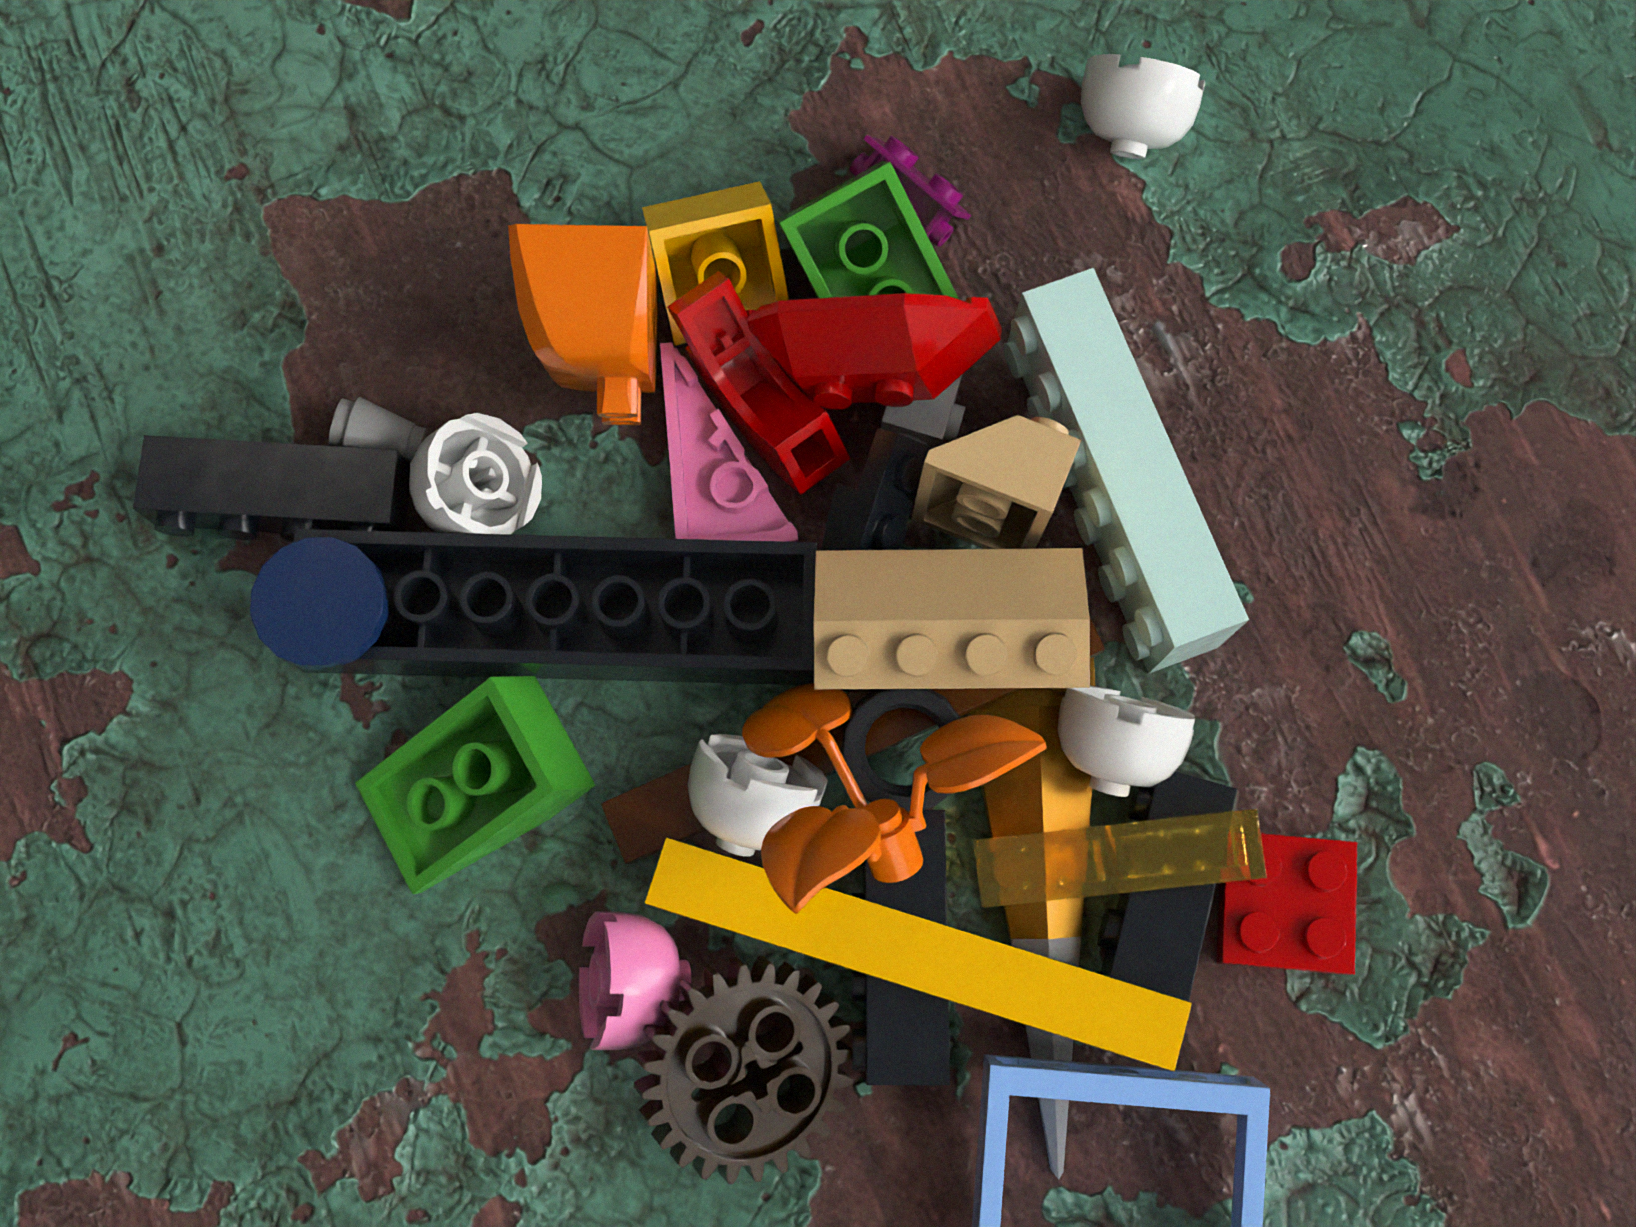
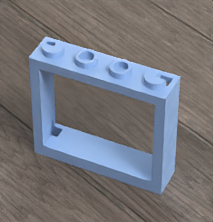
[972,1054,1270,1227]

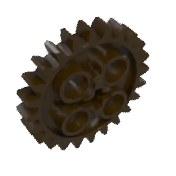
[634,956,854,1184]

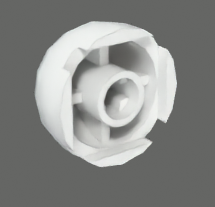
[1081,54,1206,159]
[409,413,542,535]
[1057,685,1195,797]
[688,734,828,856]

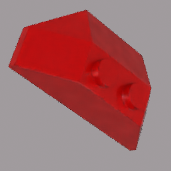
[746,293,1002,409]

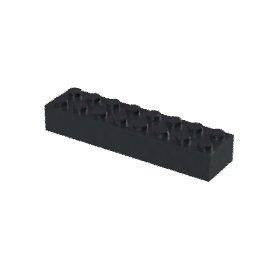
[293,529,817,685]

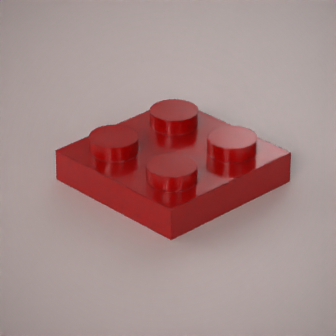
[1217,830,1358,975]

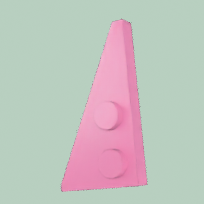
[660,342,798,542]

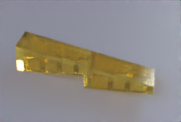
[973,809,1267,908]

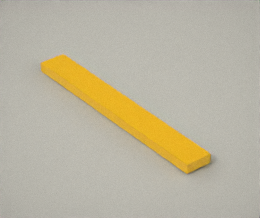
[645,838,1192,1072]

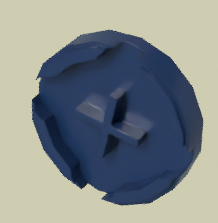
[250,537,388,670]

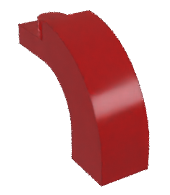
[667,271,851,495]

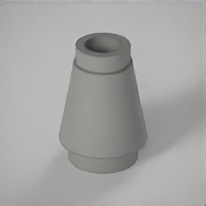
[329,397,428,462]

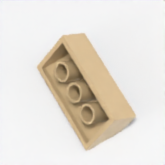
[814,548,1090,689]

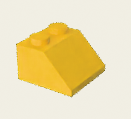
[642,181,789,346]

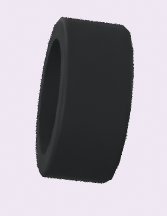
[841,689,961,811]

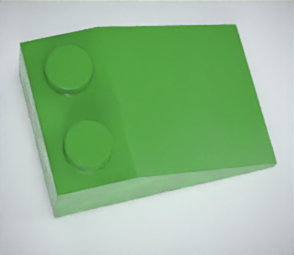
[776,161,959,299]
[355,676,596,895]

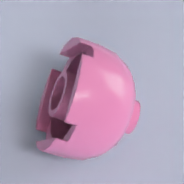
[579,911,691,1050]

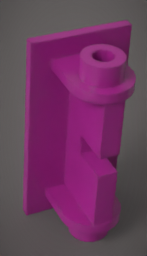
[849,134,972,247]

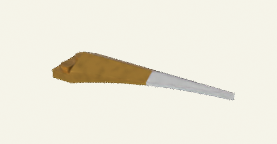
[966,657,1095,1179]

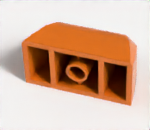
[508,224,658,425]

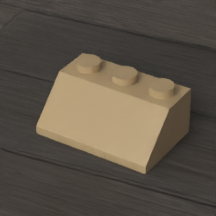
[911,415,1081,549]

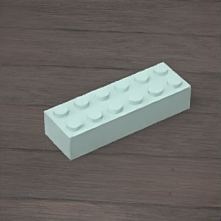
[1004,268,1249,673]

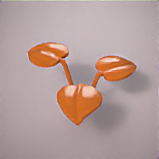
[742,683,1047,914]

